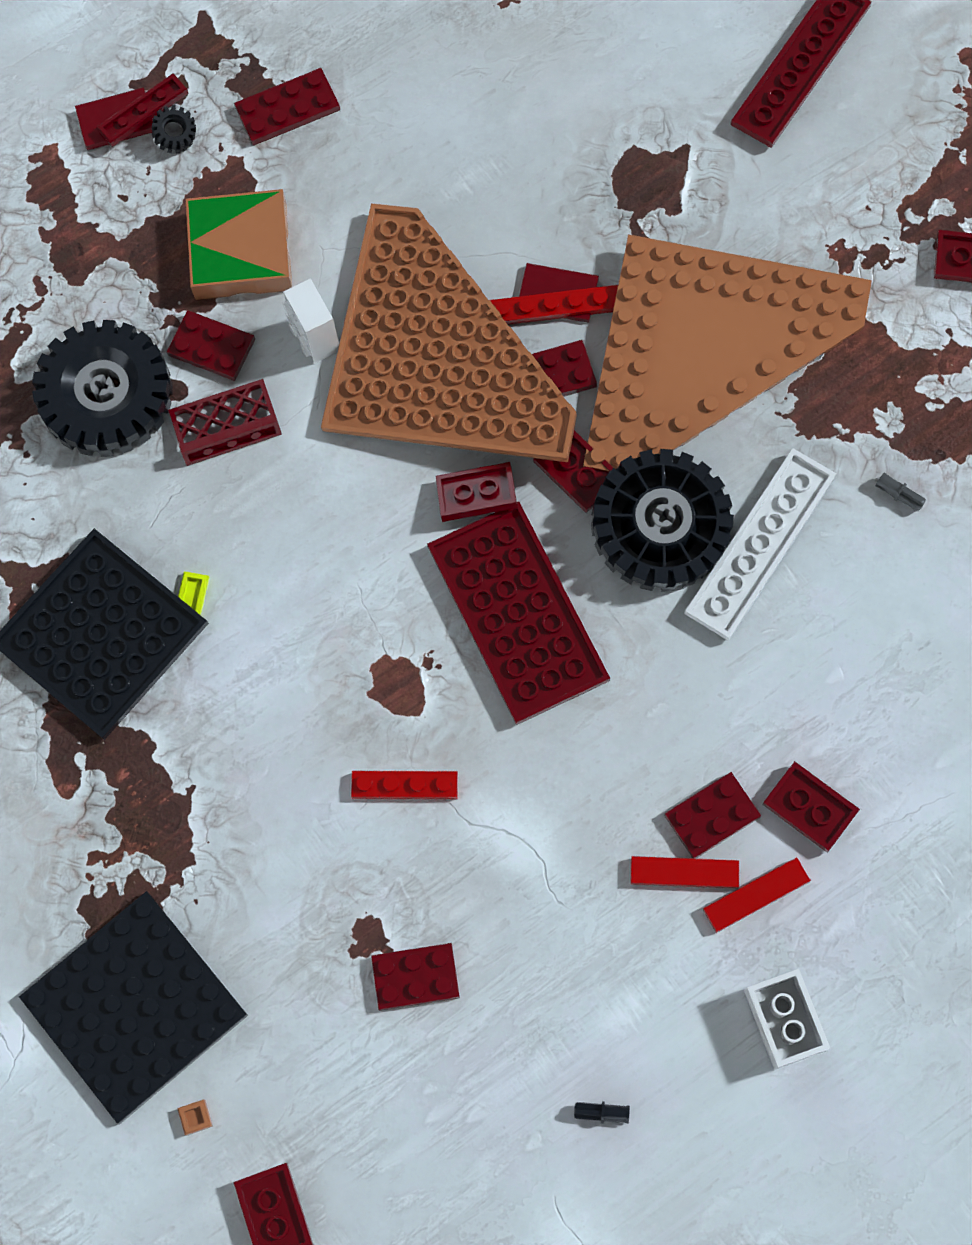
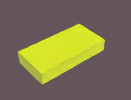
[178,571,210,615]

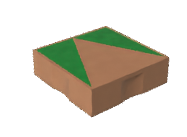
[186,189,292,300]

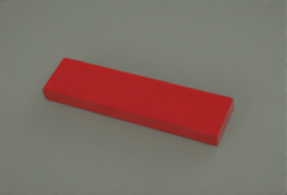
[631,856,739,889]
[703,857,811,933]

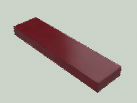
[97,73,189,147]

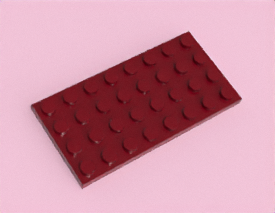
[427,502,610,725]

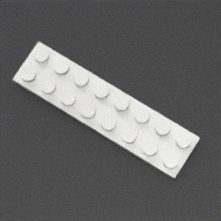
[685,448,837,641]

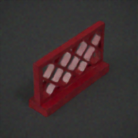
[168,379,282,466]

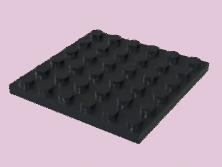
[0,528,209,740]
[19,891,248,1125]

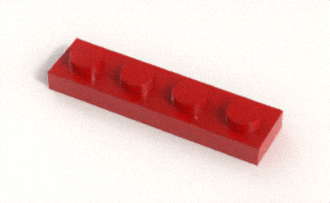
[351,771,458,799]

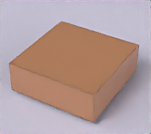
[177,1099,213,1136]

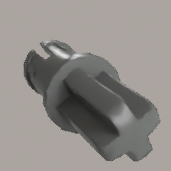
[875,473,926,511]

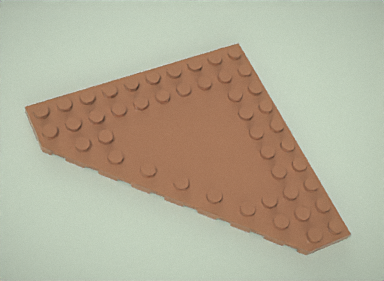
[321,203,577,462]
[583,234,872,472]

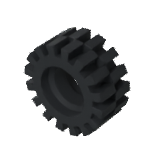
[152,105,196,154]

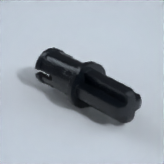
[574,1101,630,1124]

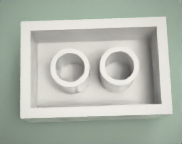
[283,278,339,364]
[744,969,830,1070]

